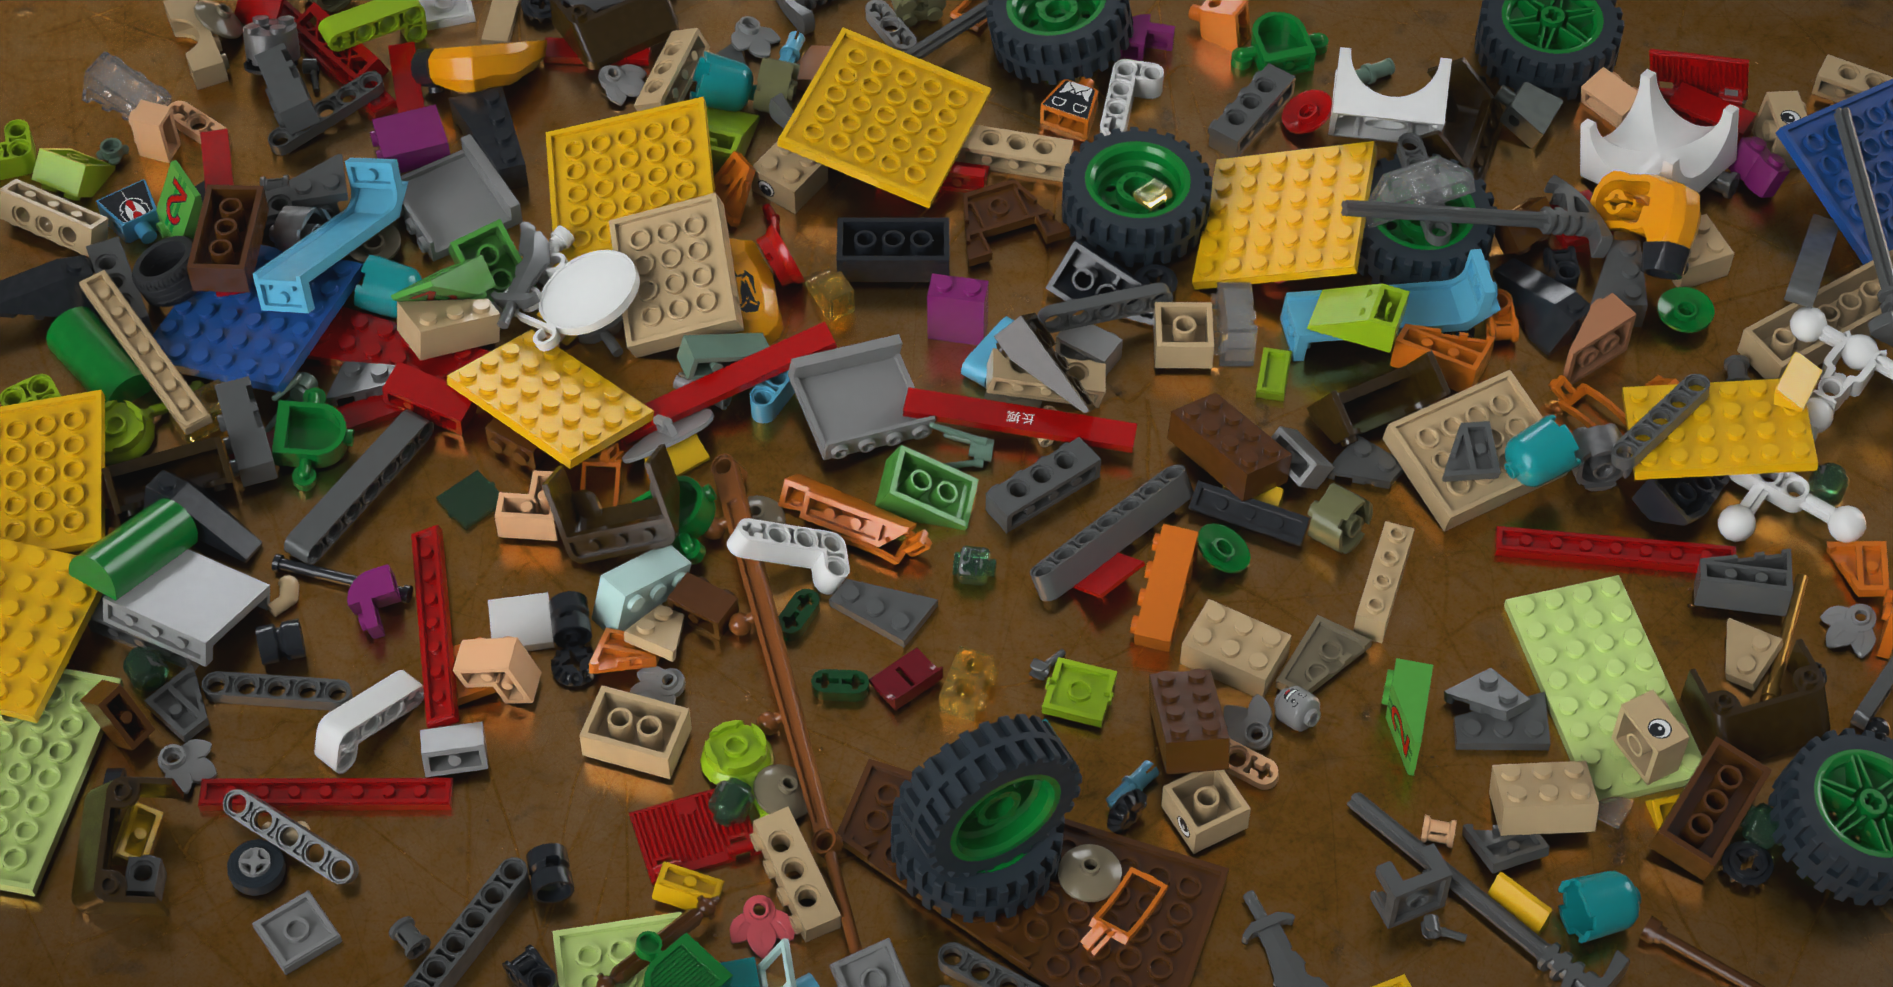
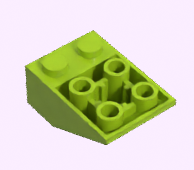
[707,107,760,173]
[1307,284,1410,353]

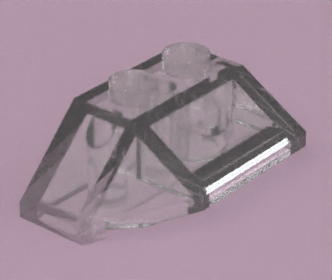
[1365,155,1476,229]

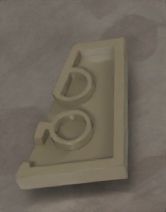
[1275,615,1372,693]

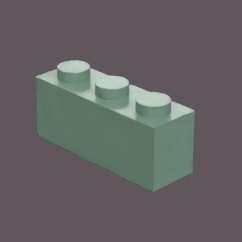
[677,333,769,380]

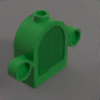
[1231,12,1329,75]
[272,387,354,491]
[632,476,717,565]
[635,931,733,987]

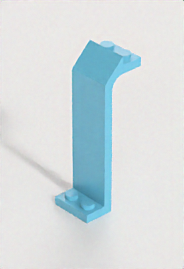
[253,158,408,313]
[1280,249,1501,362]

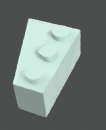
[591,545,691,631]

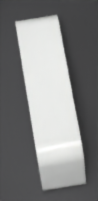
[1100,59,1164,136]
[727,518,850,595]
[314,670,424,774]

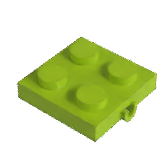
[1042,657,1117,728]

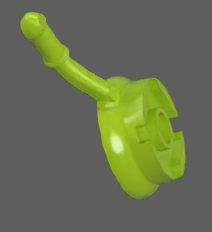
[105,380,205,465]
[700,720,775,818]

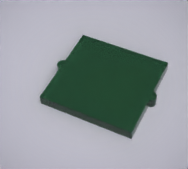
[436,470,499,530]

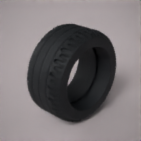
[132,236,198,307]

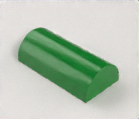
[46,306,153,403]
[69,498,198,601]

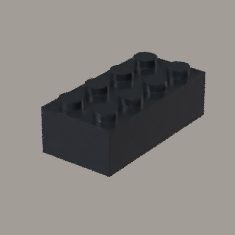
[836,217,949,282]

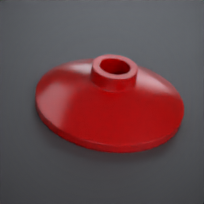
[1282,89,1332,134]

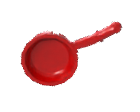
[756,203,805,288]

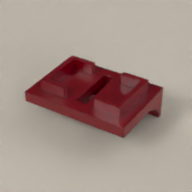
[869,647,944,711]

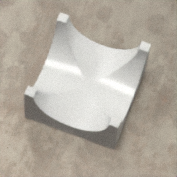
[1328,47,1452,143]
[1580,69,1739,193]

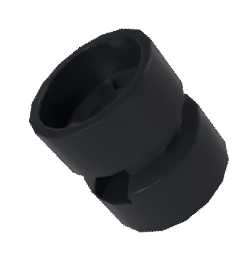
[549,591,592,648]
[255,618,306,666]
[526,843,574,904]

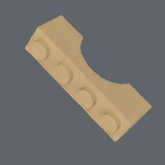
[163,0,230,90]

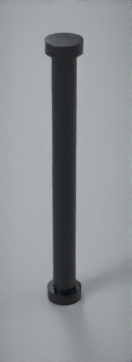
[272,554,413,603]

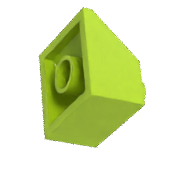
[31,148,116,201]

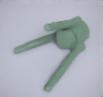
[265,372,318,433]
[929,422,994,468]

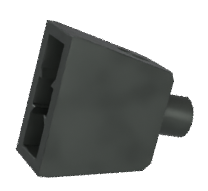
[1494,82,1563,149]

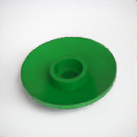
[1657,287,1715,333]
[1197,523,1251,573]

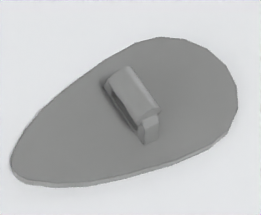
[622,409,714,463]

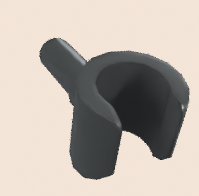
[302,58,320,92]
[1029,649,1066,680]
[1421,914,1467,942]

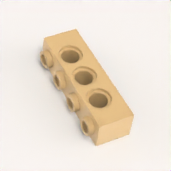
[634,28,710,111]
[1812,54,1893,103]
[960,124,1074,182]
[0,179,109,257]
[986,348,1106,408]
[1353,521,1414,643]
[750,807,841,942]

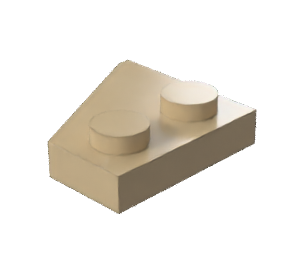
[624,604,685,662]
[1725,618,1783,691]

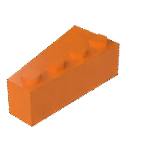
[1130,524,1198,652]

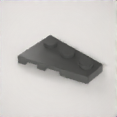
[829,579,938,648]
[1453,692,1551,751]

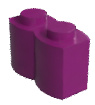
[1728,136,1790,198]

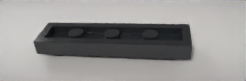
[1188,480,1311,547]

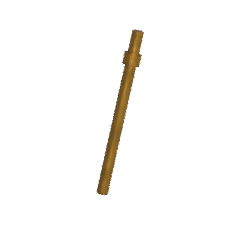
[1761,573,1808,701]

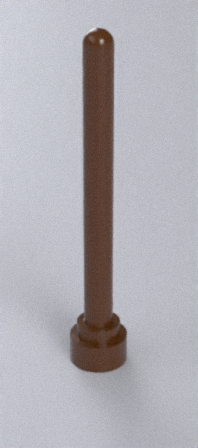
[1639,916,1765,987]

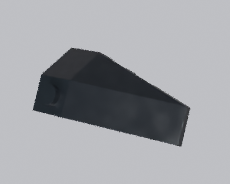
[1046,238,1162,325]
[0,255,100,320]
[1493,258,1591,357]
[143,470,262,563]
[1631,475,1730,526]

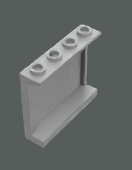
[400,134,523,262]
[788,334,936,460]
[103,549,270,667]

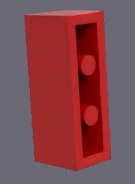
[1668,82,1756,145]
[382,361,478,436]

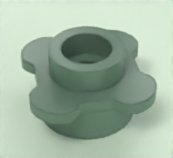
[96,138,129,165]

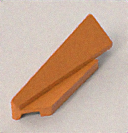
[778,474,917,548]

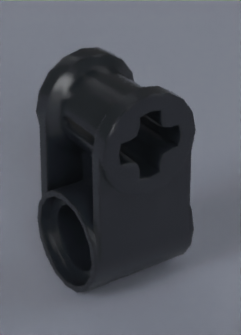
[1543,245,1580,291]
[502,944,559,987]

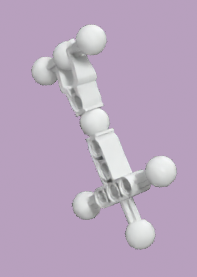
[1718,307,1893,543]

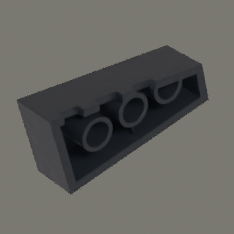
[449,87,529,190]

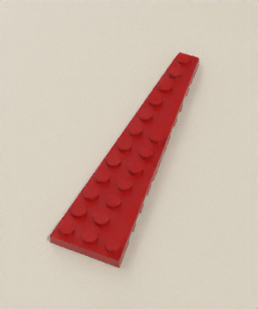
[306,306,491,379]

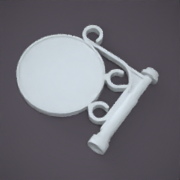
[491,225,640,352]

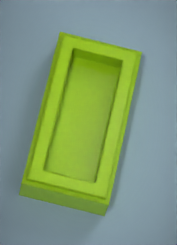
[1255,347,1292,402]

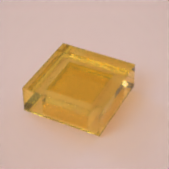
[1133,179,1173,211]

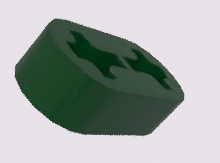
[778,589,820,641]
[811,669,870,702]

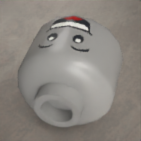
[1274,685,1321,732]

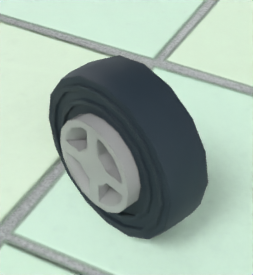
[227,839,286,896]

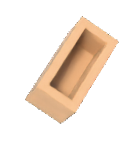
[1581,67,1638,128]
[129,99,181,163]

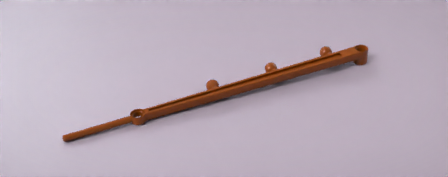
[704,454,862,955]

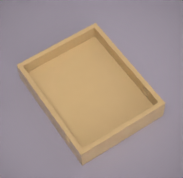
[609,193,744,358]
[1382,370,1568,532]

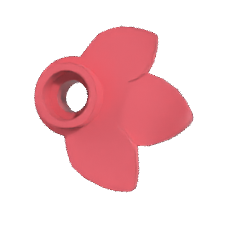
[730,895,795,959]

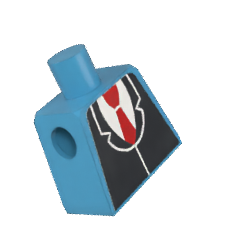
[96,179,159,244]

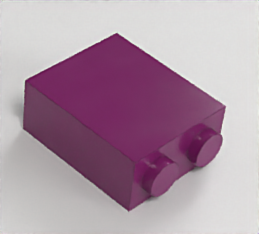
[369,104,450,173]
[927,273,989,345]

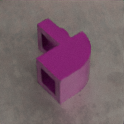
[1119,14,1175,61]
[347,564,402,639]

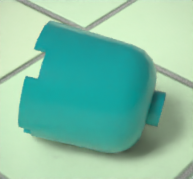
[690,51,757,112]
[354,255,422,319]
[1504,414,1581,487]
[1558,871,1641,943]

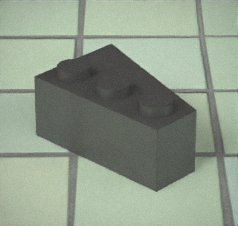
[254,42,320,135]
[1591,240,1648,327]
[214,376,278,487]
[1694,549,1793,616]

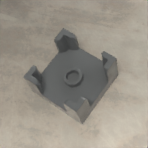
[1370,843,1453,929]

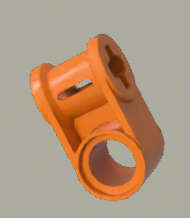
[1484,289,1519,343]

